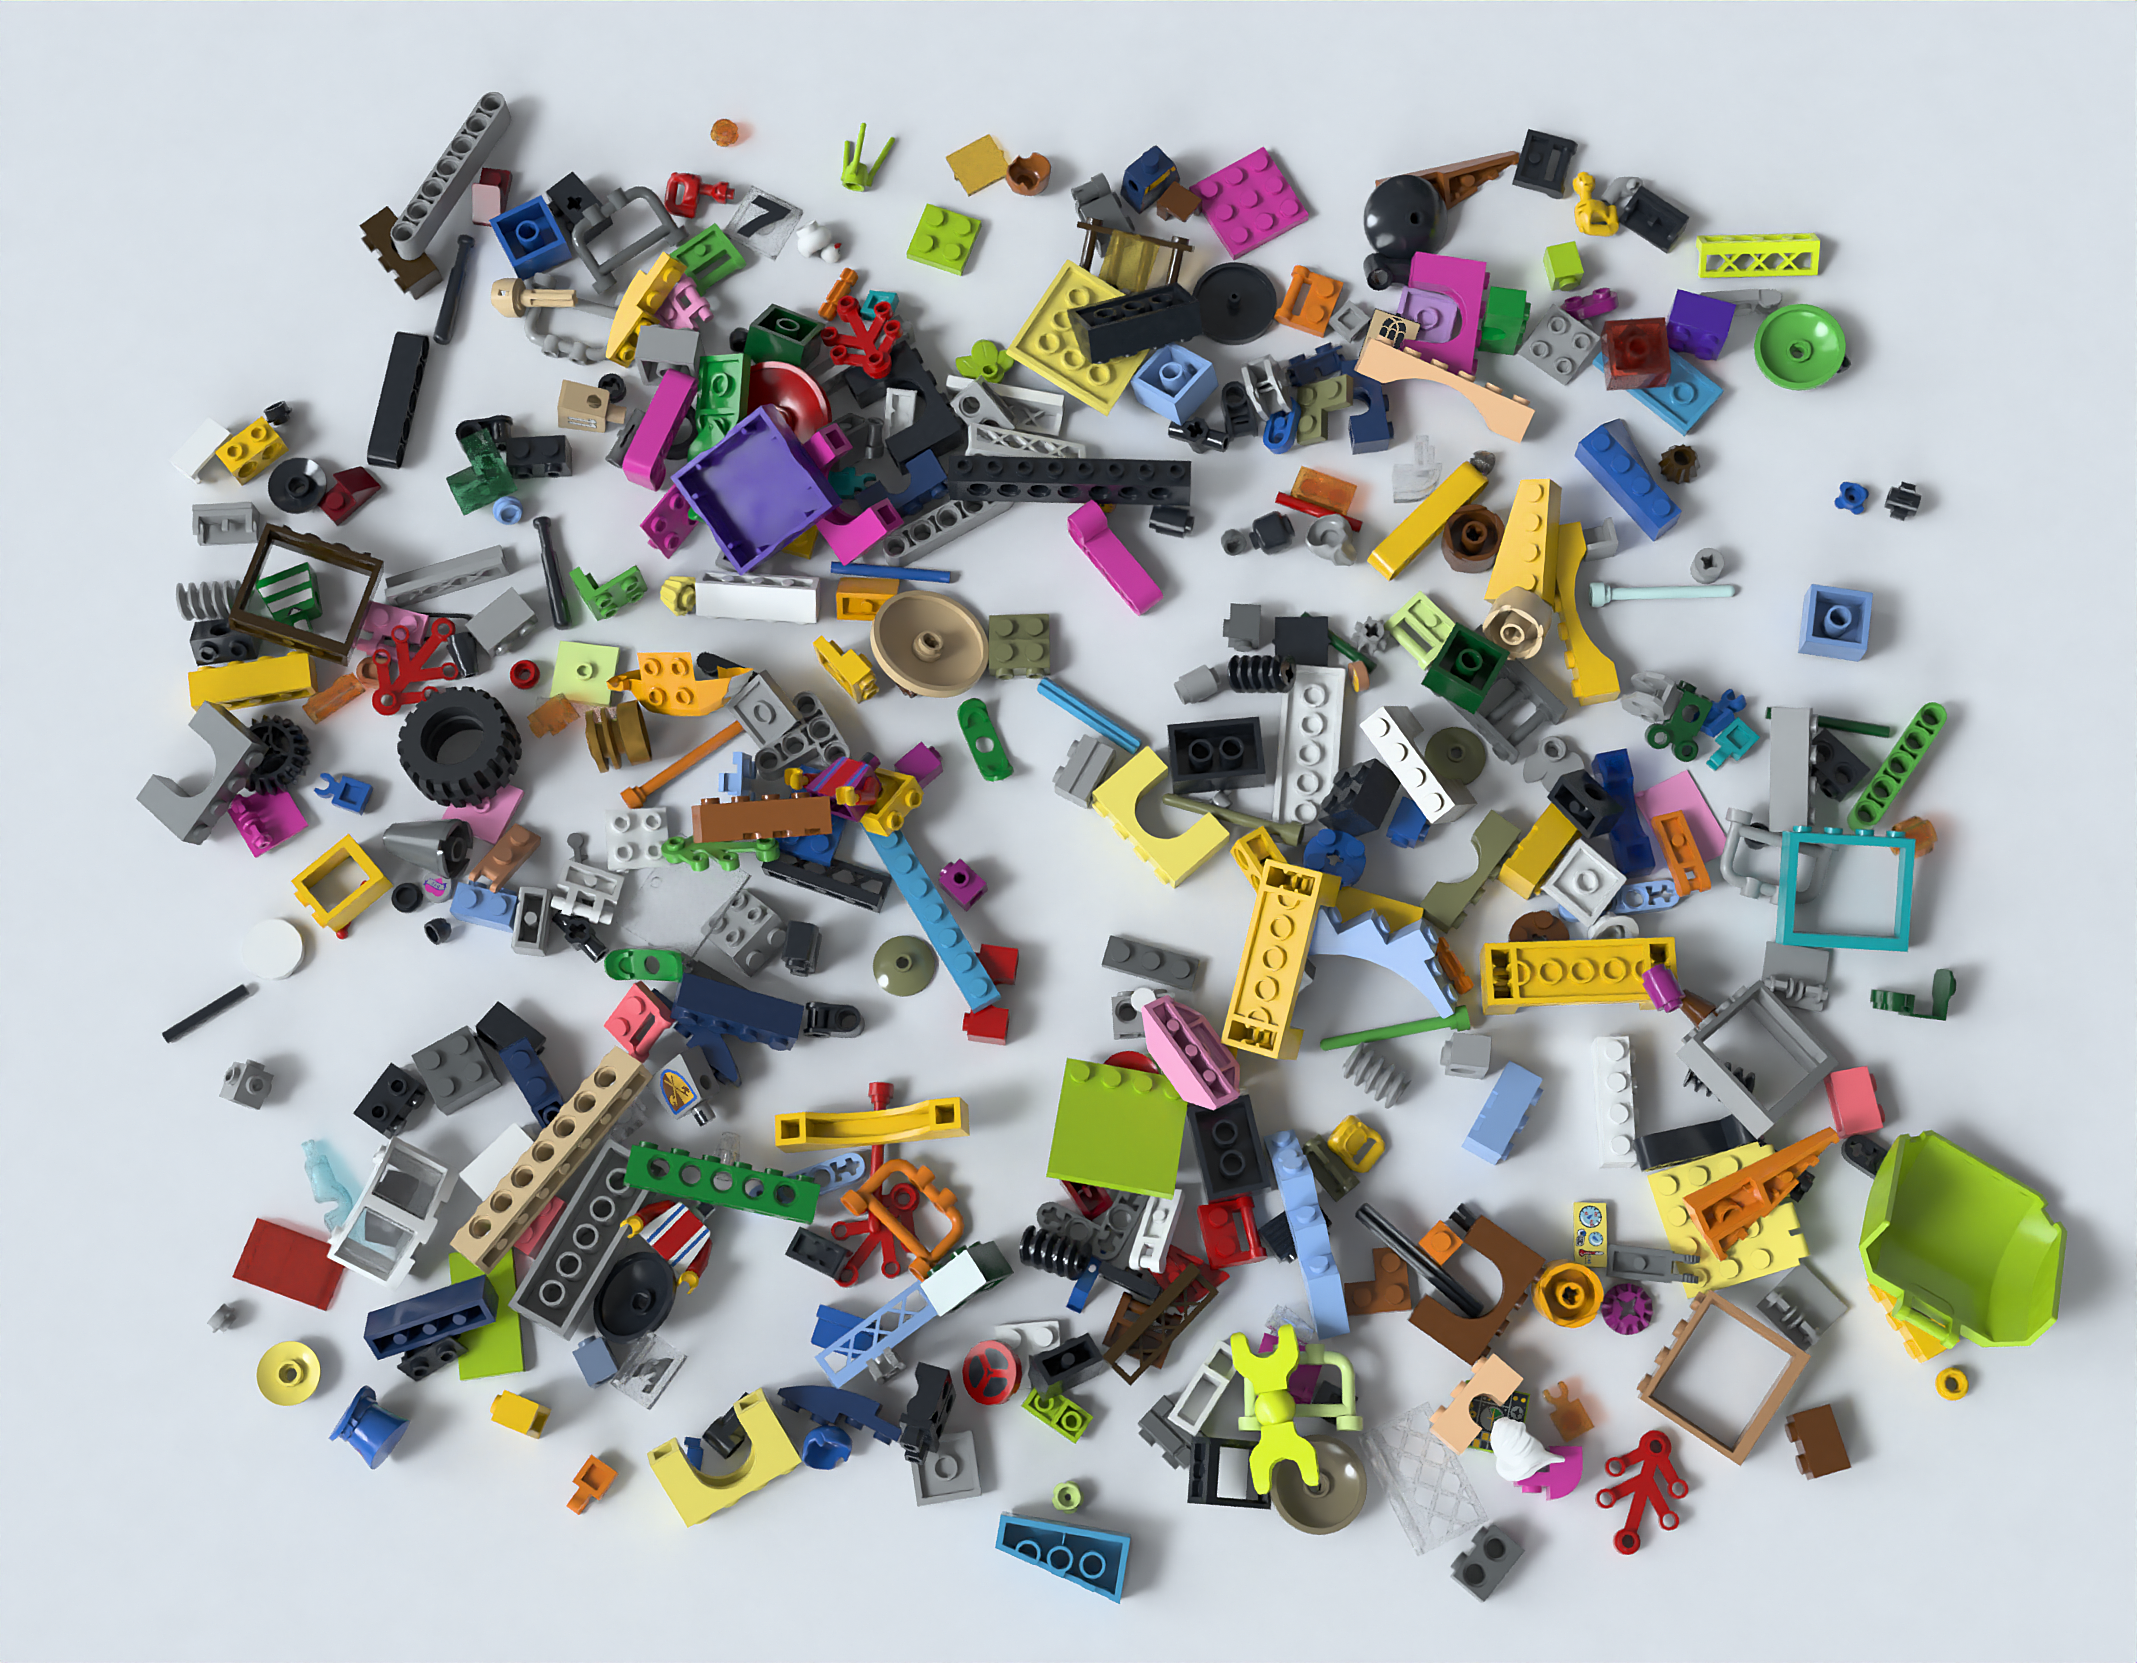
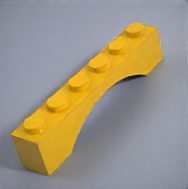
[1552,521,1620,707]
[775,1097,970,1153]

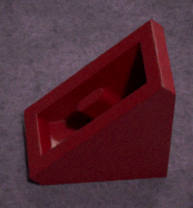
[1059,1179,1114,1221]

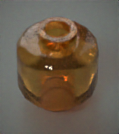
[1890,816,1938,860]

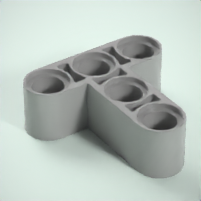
[754,691,852,781]

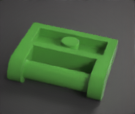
[669,223,747,297]

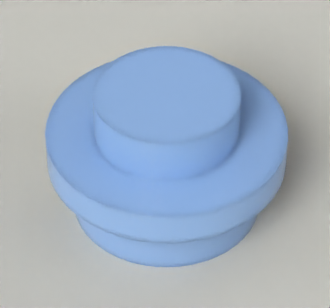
[492,496,523,525]

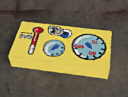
[1573,1202,1607,1268]

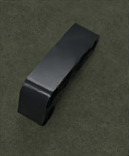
[1632,1114,1765,1172]

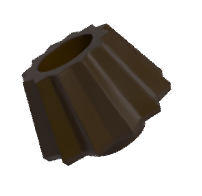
[1658,444,1701,485]

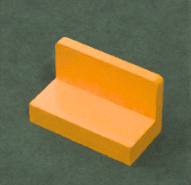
[836,577,900,621]

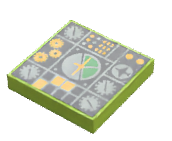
[1465,1380,1530,1454]

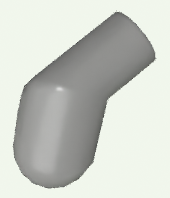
[1600,177,1644,206]

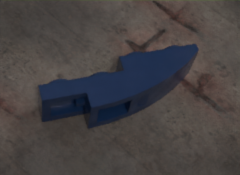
[652,988,742,1088]
[498,1036,574,1135]
[777,1385,903,1446]

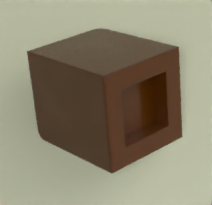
[1157,181,1202,222]

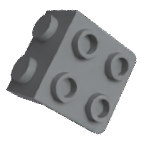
[701,888,788,978]

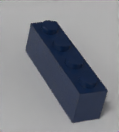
[670,972,805,1051]
[363,1274,499,1360]

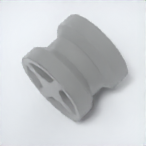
[1690,548,1725,584]

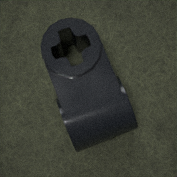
[1221,381,1258,442]
[455,415,513,456]
[803,1002,865,1038]

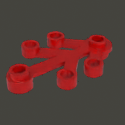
[820,295,903,379]
[372,618,458,716]
[831,1183,920,1288]
[1595,1430,1689,1555]

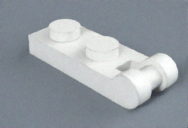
[1129,1189,1186,1273]

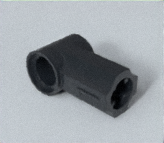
[1363,253,1412,291]
[702,1392,749,1460]

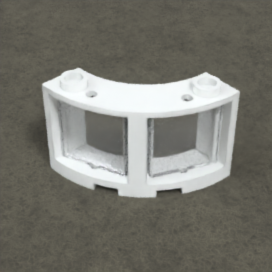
[327,1136,460,1291]

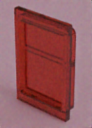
[232,1218,346,1311]

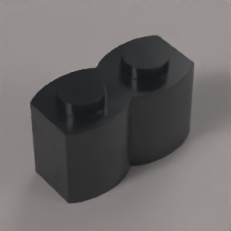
[781,920,822,977]

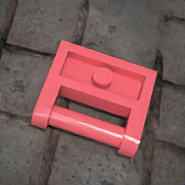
[604,981,676,1064]

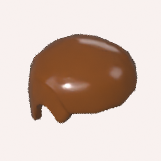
[1005,152,1051,196]

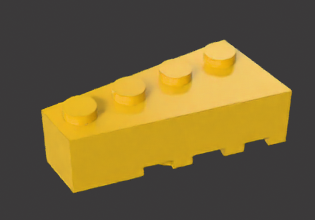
[1484,479,1562,606]

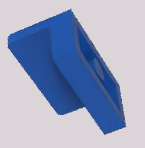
[811,1304,883,1359]

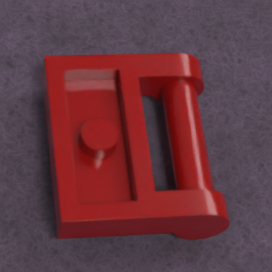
[1197,1196,1268,1270]

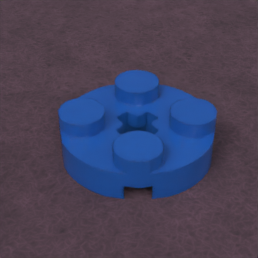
[1303,828,1366,890]

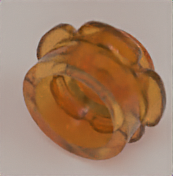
[710,119,739,147]

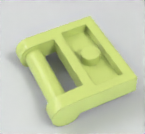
[1383,591,1455,671]

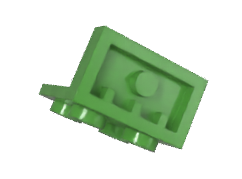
[569,565,648,621]

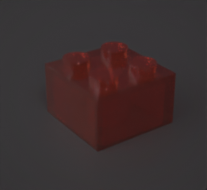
[1600,317,1672,391]

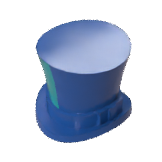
[328,1385,411,1470]

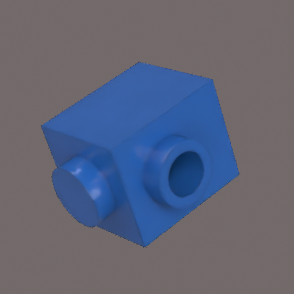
[1386,796,1431,849]

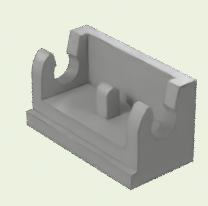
[192,502,260,546]

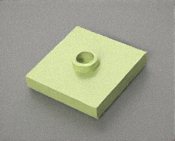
[550,641,621,708]

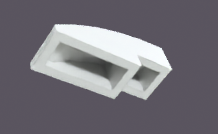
[1167,1339,1237,1436]

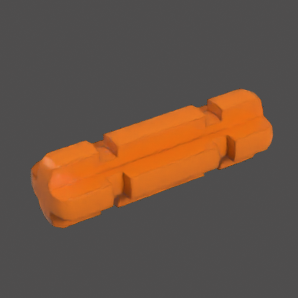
[818,268,858,322]
[1435,937,1474,995]

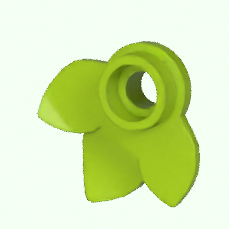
[956,339,1015,384]

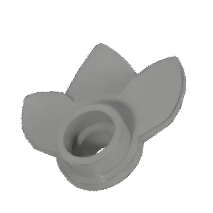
[1523,736,1584,793]

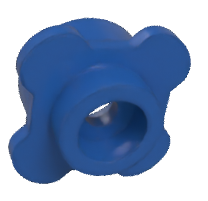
[1834,482,1869,515]

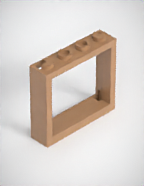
[1636,1289,1812,1466]

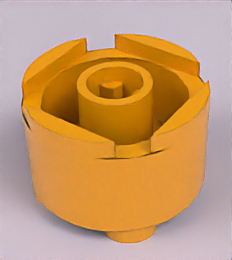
[1531,1259,1604,1328]

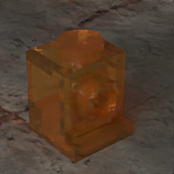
[527,693,581,738]

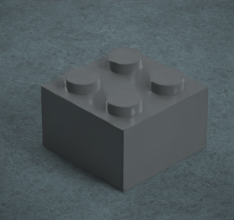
[411,1025,503,1116]

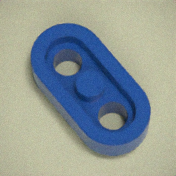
[1263,396,1301,454]

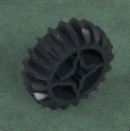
[245,714,312,796]

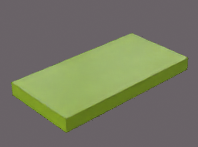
[448,1246,526,1381]

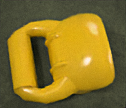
[1327,1115,1385,1173]

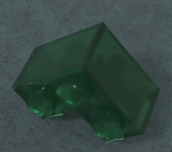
[446,428,518,516]

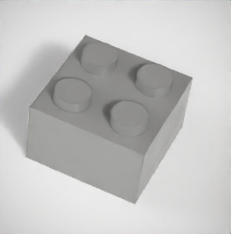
[635,324,706,386]

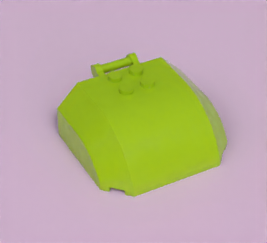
[1859,1130,2068,1349]

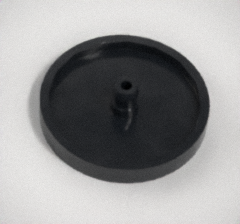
[1192,262,1277,345]

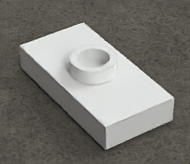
[883,388,917,449]

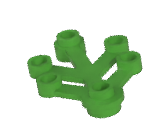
[661,835,780,872]

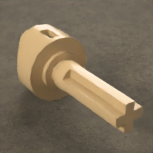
[491,278,578,318]

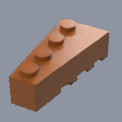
[691,792,832,843]

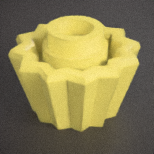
[660,576,696,616]

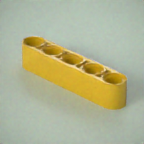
[1367,461,1489,581]

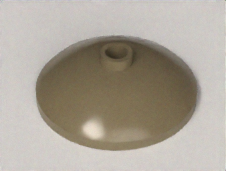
[1270,1435,1367,1535]

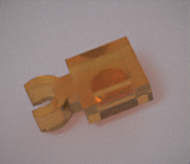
[1542,1381,1595,1443]

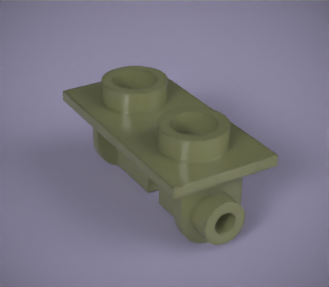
[1301,1134,1360,1203]

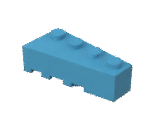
[995,1511,1131,1604]

